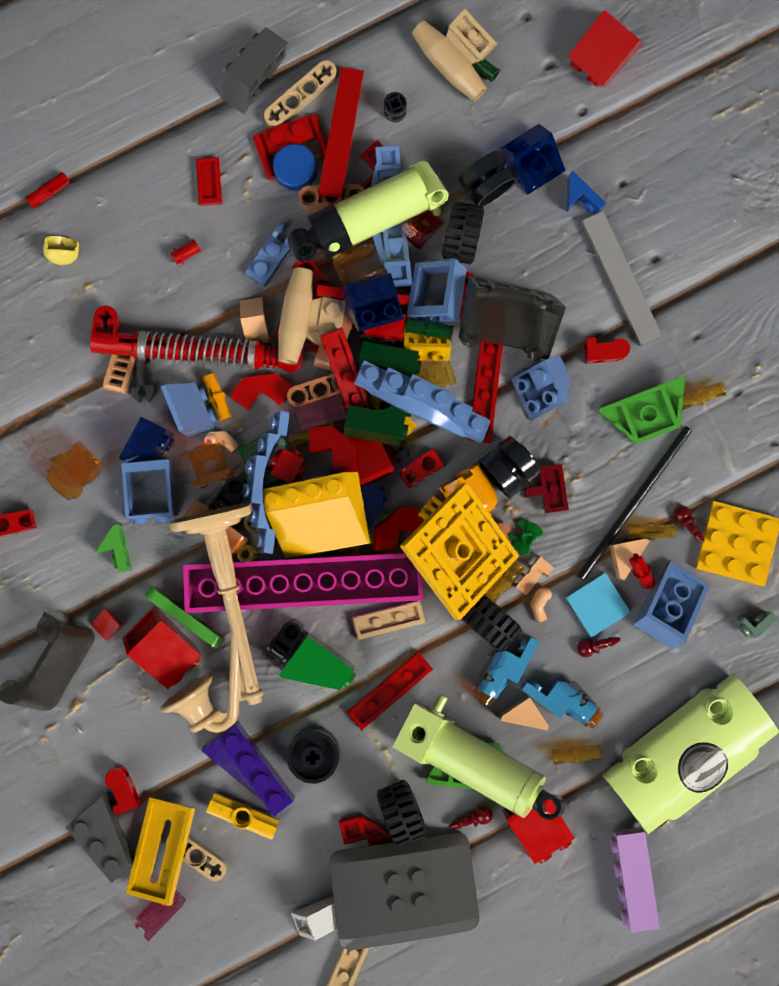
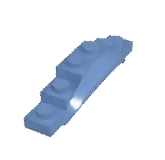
[371,145,412,288]
[354,360,491,443]
[242,411,290,554]

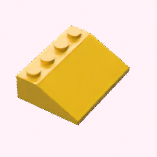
[262,472,370,558]

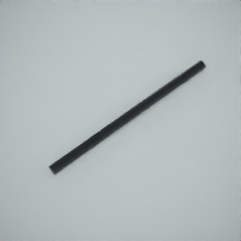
[576,426,692,581]

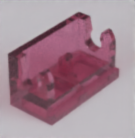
[295,395,346,431]
[135,890,186,942]

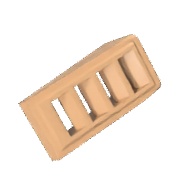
[102,355,136,395]

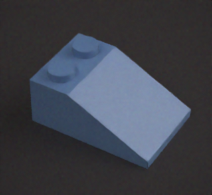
[160,382,217,439]
[633,560,710,650]

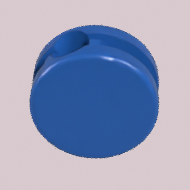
[273,144,317,191]

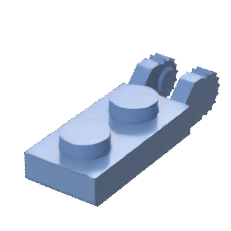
[245,221,295,287]

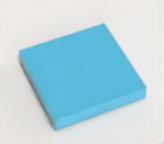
[565,573,631,638]

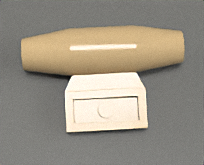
[412,9,498,101]
[278,267,346,364]

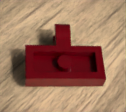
[523,464,569,514]

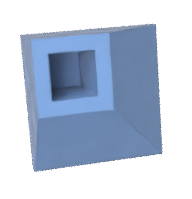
[511,355,570,421]

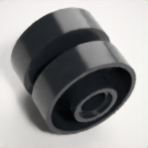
[478,435,541,499]

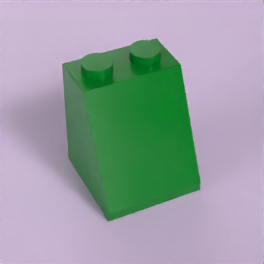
[279,633,356,690]

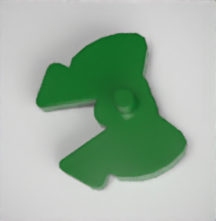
[508,520,544,556]

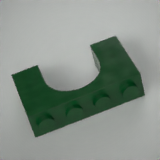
[344,341,422,446]

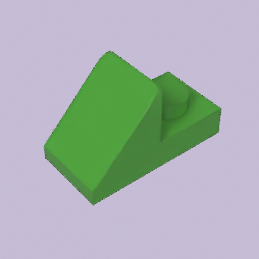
[96,524,132,572]

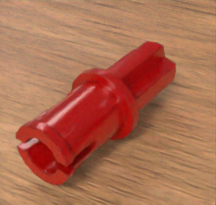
[25,172,70,209]
[629,553,656,590]

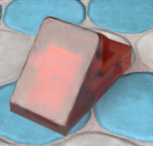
[401,210,443,249]

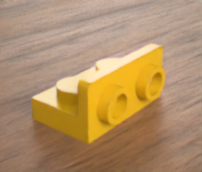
[404,324,451,362]

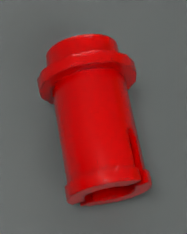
[170,239,201,265]

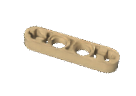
[264,61,337,128]

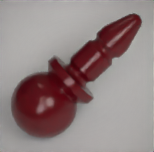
[673,505,705,544]
[576,637,621,658]
[449,805,493,829]

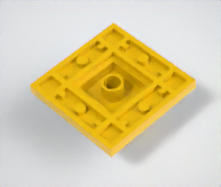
[400,483,519,620]

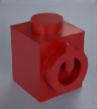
[269,447,307,484]

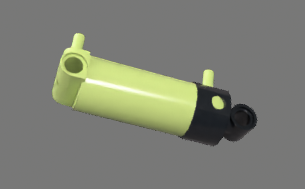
[287,161,448,264]

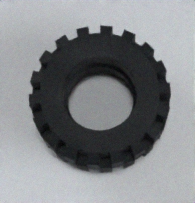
[442,201,484,265]
[462,595,522,652]
[377,780,427,848]

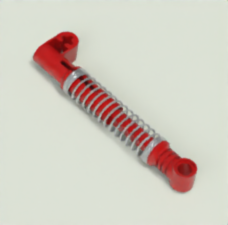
[90,305,303,373]

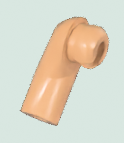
[204,431,240,453]
[530,588,552,623]

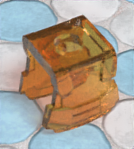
[333,244,387,291]
[46,441,103,500]
[181,443,231,489]

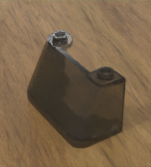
[458,276,566,361]
[0,610,95,711]

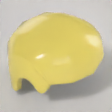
[43,236,79,266]

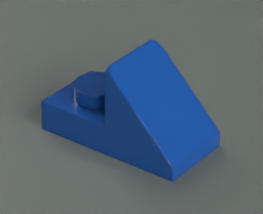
[567,171,606,214]

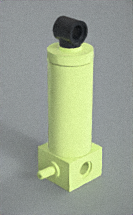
[392,694,565,820]

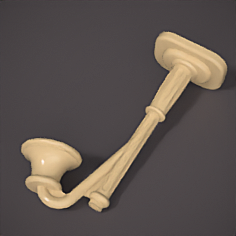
[161,503,264,733]

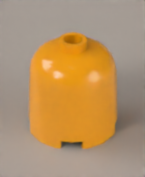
[439,463,498,516]

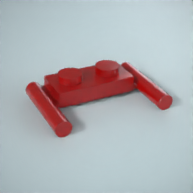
[252,114,327,180]

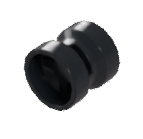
[384,92,407,123]

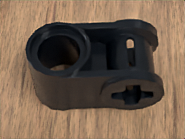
[208,477,247,510]
[264,620,304,666]

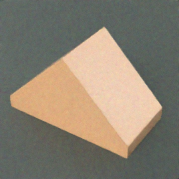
[239,297,270,346]
[609,538,650,581]
[499,695,549,731]

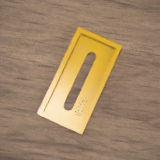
[126,797,195,906]

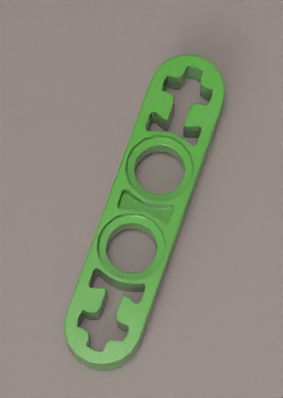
[145,586,225,649]

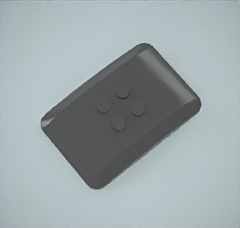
[329,832,480,950]

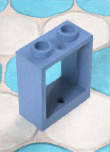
[407,258,467,323]
[121,459,177,524]

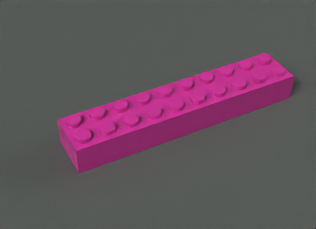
[183,553,424,613]

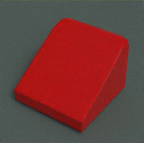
[91,608,124,641]

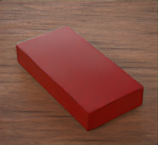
[196,157,223,206]

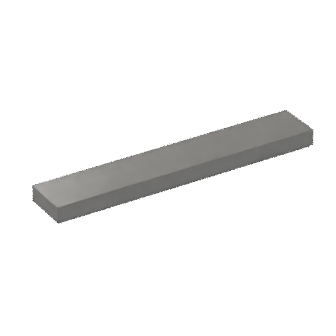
[581,211,662,346]

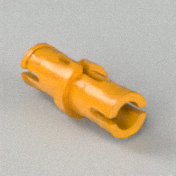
[202,373,232,422]

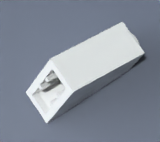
[291,896,337,940]

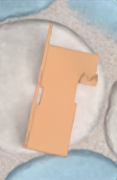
[515,556,554,596]

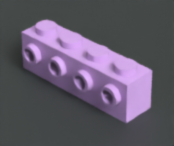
[610,827,660,933]

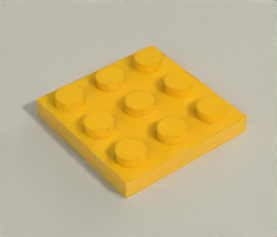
[695,501,779,587]

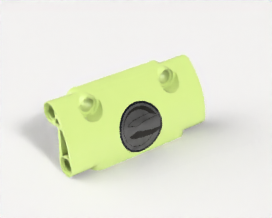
[602,673,779,834]

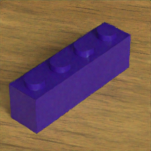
[201,722,295,816]

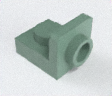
[736,611,778,638]

